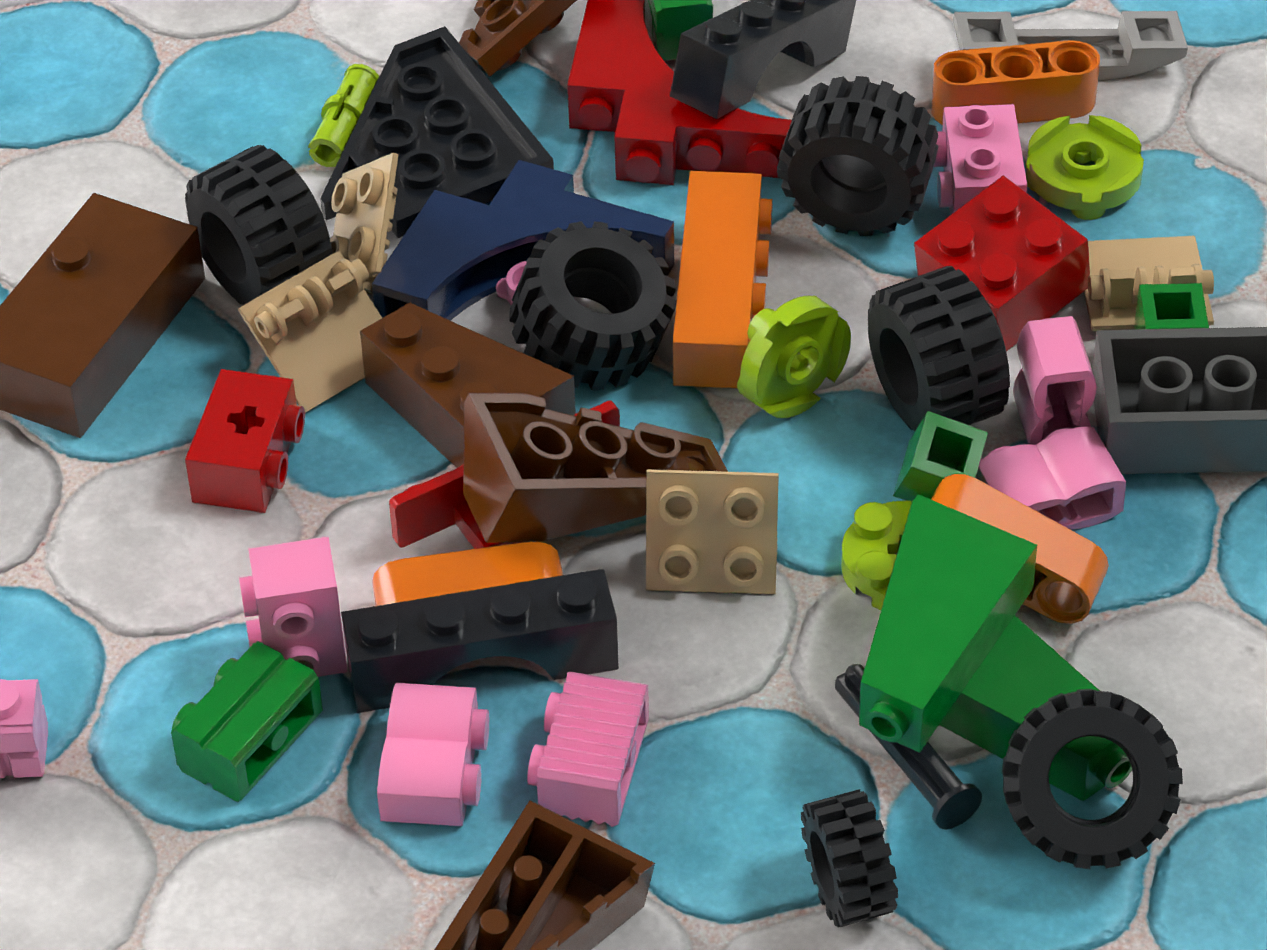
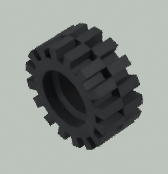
[801,789,898,927]

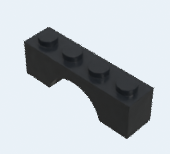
[670,0,856,119]
[341,569,619,713]

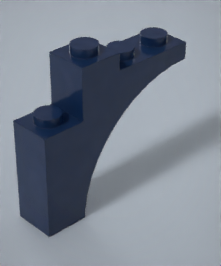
[372,160,675,321]

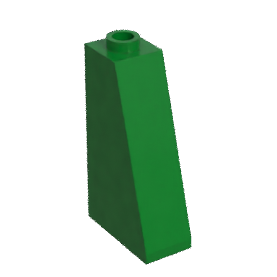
[859,494,1037,753]
[939,615,1132,801]

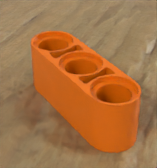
[931,40,1100,125]
[931,474,1109,624]
[372,542,563,606]

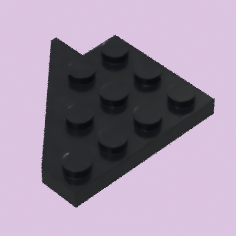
[320,26,554,238]

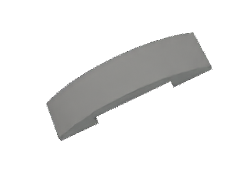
[953,11,1188,81]

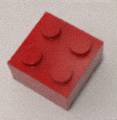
[914,175,1090,352]

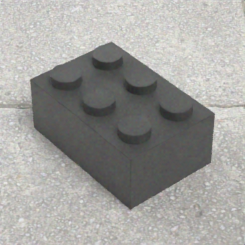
[1092,327,1267,474]

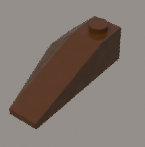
[463,393,728,543]

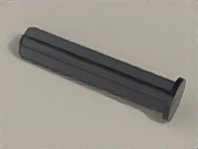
[835,664,982,830]

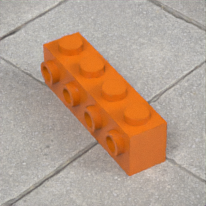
[673,171,773,388]

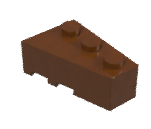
[360,303,576,468]
[434,800,655,950]

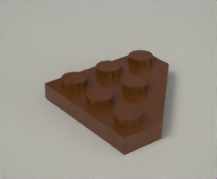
[459,0,577,77]

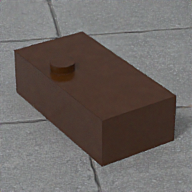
[0,193,205,438]

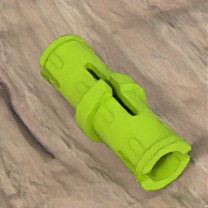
[308,64,379,167]

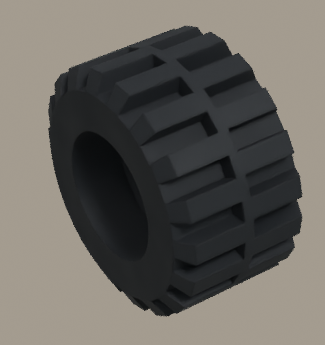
[777,76,939,236]
[185,145,333,305]
[509,221,677,390]
[868,266,1010,432]
[1002,689,1183,869]

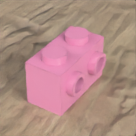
[934,104,1027,215]
[239,537,348,677]

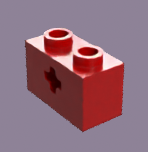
[185,369,305,513]

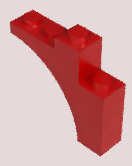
[567,0,792,185]

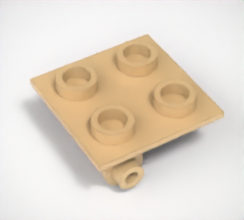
[330,153,399,295]
[1084,236,1214,331]
[238,251,382,413]
[646,469,779,594]

